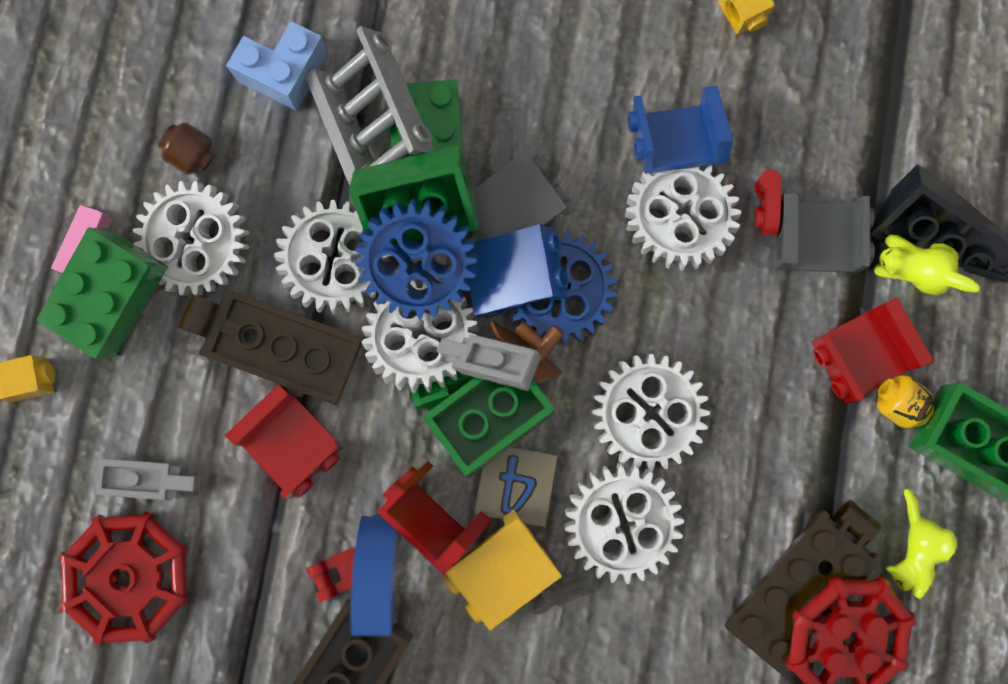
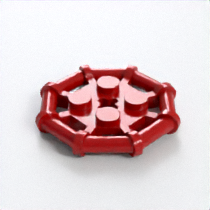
[58,511,190,646]
[785,577,916,684]

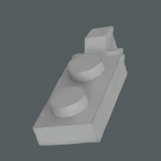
[436,334,541,390]
[94,458,202,500]

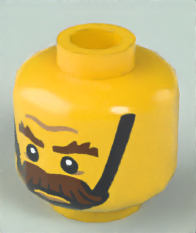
[877,375,934,429]

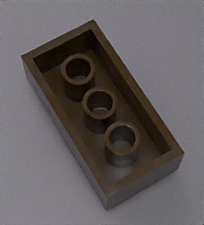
[293,597,414,684]

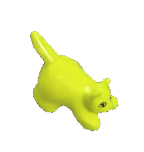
[874,235,980,295]
[885,488,958,599]

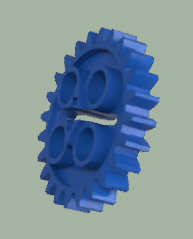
[355,199,477,319]
[506,230,617,345]

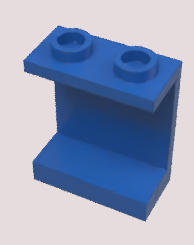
[627,85,733,174]
[468,224,568,318]

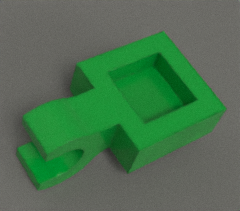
[408,370,472,412]

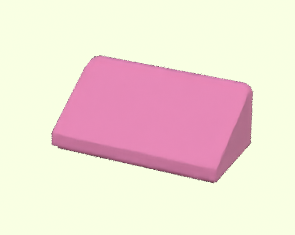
[51,205,113,273]

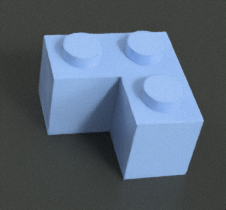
[226,21,329,111]

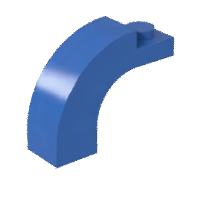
[351,514,402,636]

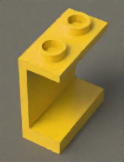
[443,509,562,630]

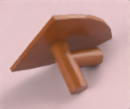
[490,321,565,383]

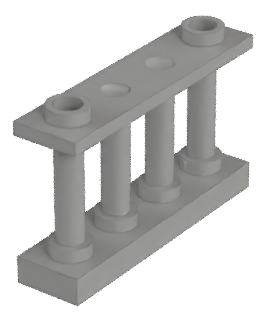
[305,26,435,186]

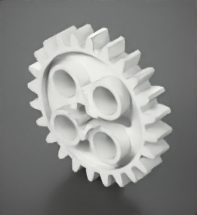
[625,165,741,271]
[133,181,249,296]
[274,200,391,314]
[362,280,478,393]
[591,354,710,471]
[564,463,684,584]

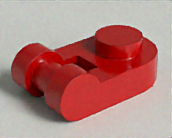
[754,169,781,236]
[306,547,355,603]

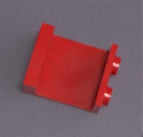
[811,297,934,403]
[225,384,344,499]
[377,461,492,575]

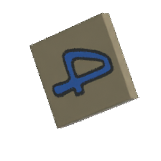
[474,447,558,527]

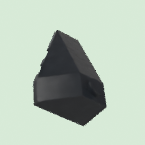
[870,164,1008,283]

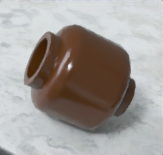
[158,123,215,175]

